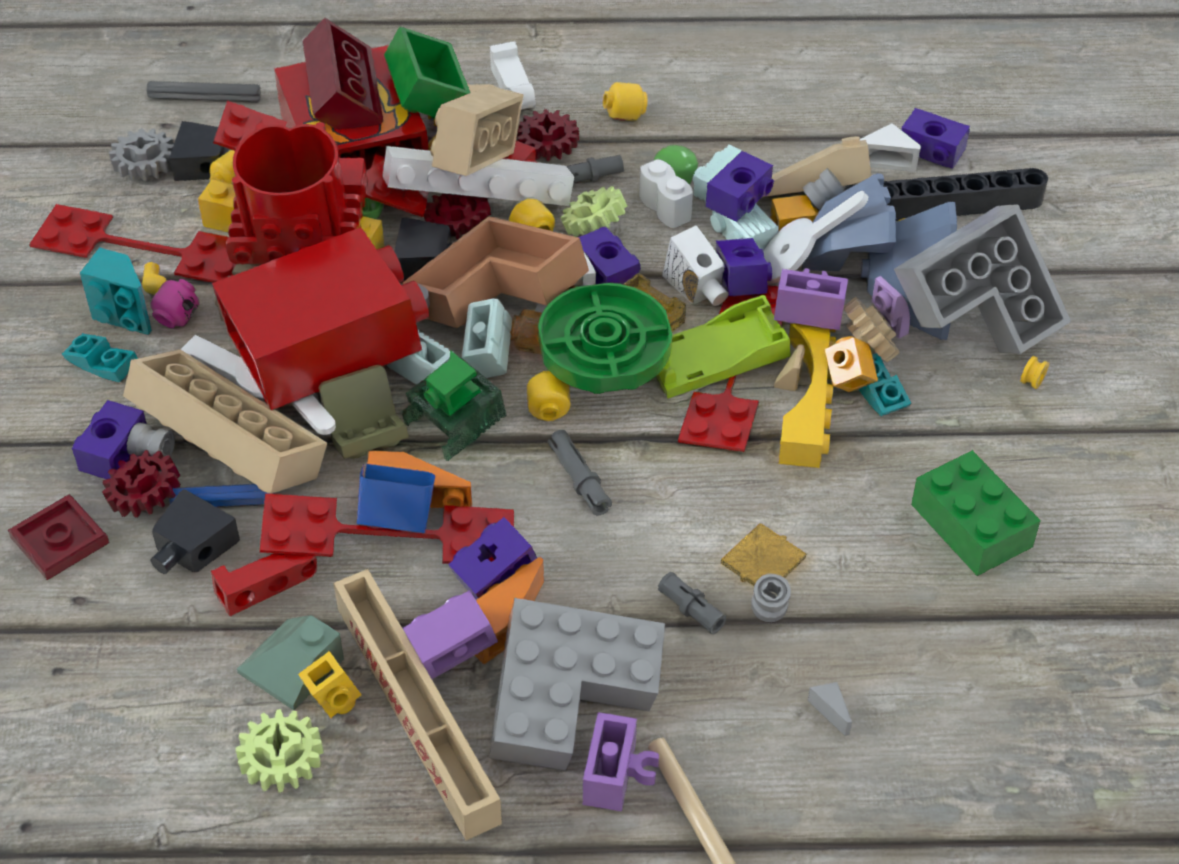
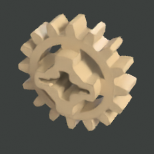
[843,297,899,363]

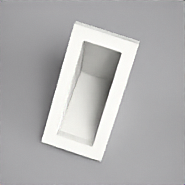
[860,123,920,172]

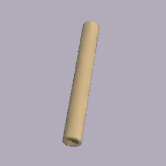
[648,738,736,864]

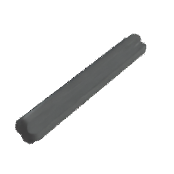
[146,81,261,102]

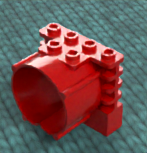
[226,122,368,264]

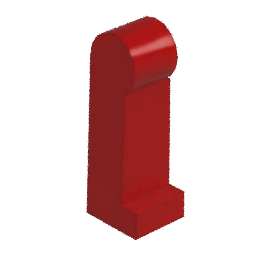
[211,553,317,616]

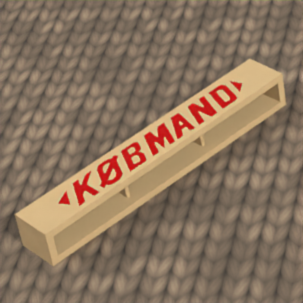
[334,569,502,841]

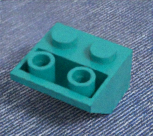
[80,247,152,335]

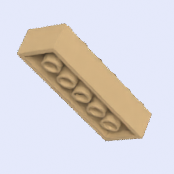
[123,349,327,494]

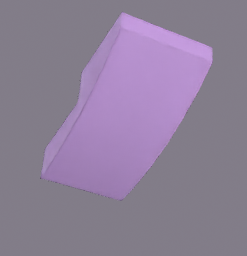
[872,276,910,339]

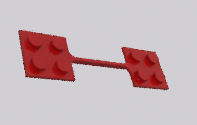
[213,100,429,217]
[29,204,236,283]
[678,285,783,452]
[259,493,514,564]

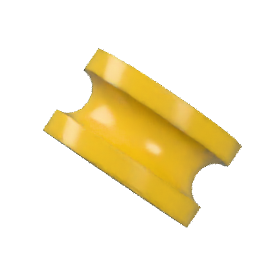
[1020,356,1049,389]

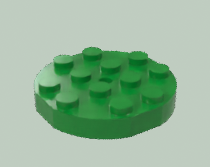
[538,283,672,394]

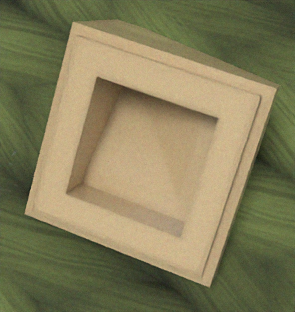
[774,345,805,391]

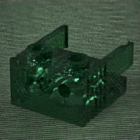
[401,354,507,461]

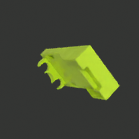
[656,295,791,399]

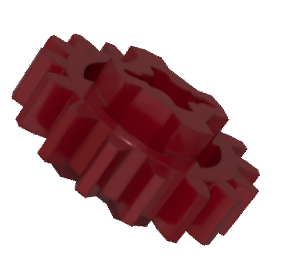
[516,109,579,161]
[424,193,491,240]
[102,450,181,518]

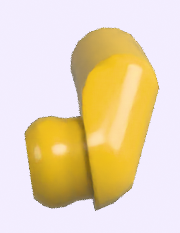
[142,262,167,296]

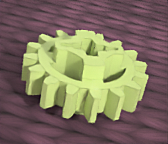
[560,186,627,237]
[236,709,323,792]

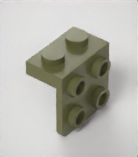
[319,365,409,459]

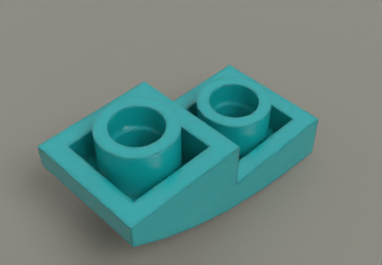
[62,333,138,383]
[858,353,912,416]

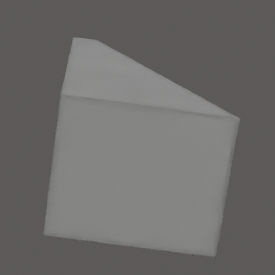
[808,682,852,736]

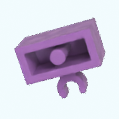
[774,268,848,330]
[403,590,498,679]
[583,712,659,811]

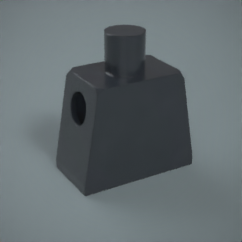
[169,121,231,181]
[394,217,453,281]
[150,489,240,574]

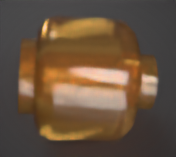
[510,309,542,355]

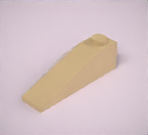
[763,137,871,197]

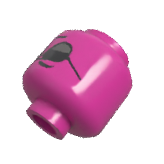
[150,279,199,329]

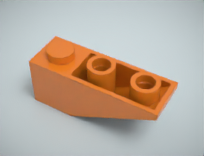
[367,451,472,508]
[475,557,544,664]

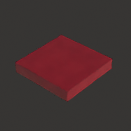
[8,494,109,580]

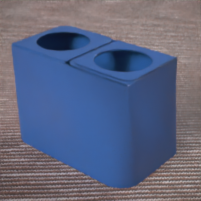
[357,464,435,533]

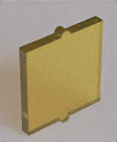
[721,523,807,594]

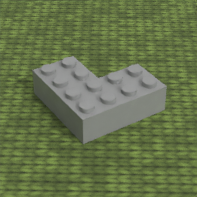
[894,205,1071,354]
[489,598,665,771]

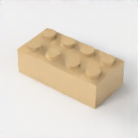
[431,86,524,176]

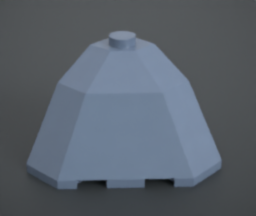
[802,173,896,272]
[861,202,957,340]

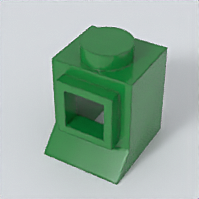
[424,350,481,416]

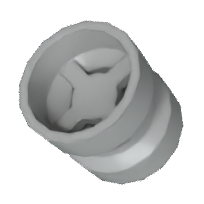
[803,168,845,210]
[127,422,175,457]
[751,574,791,622]

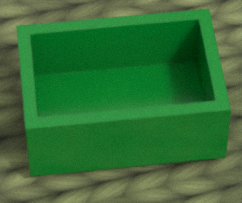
[384,26,471,119]
[911,450,1041,576]

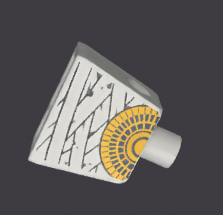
[662,226,728,306]

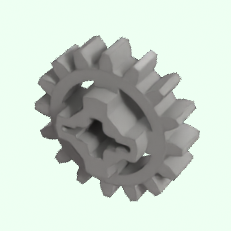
[109,128,174,181]

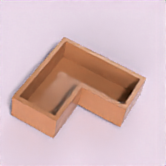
[402,216,589,328]

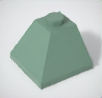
[237,615,344,710]

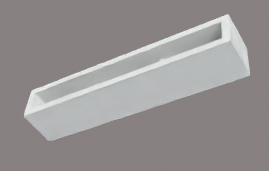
[383,146,574,206]

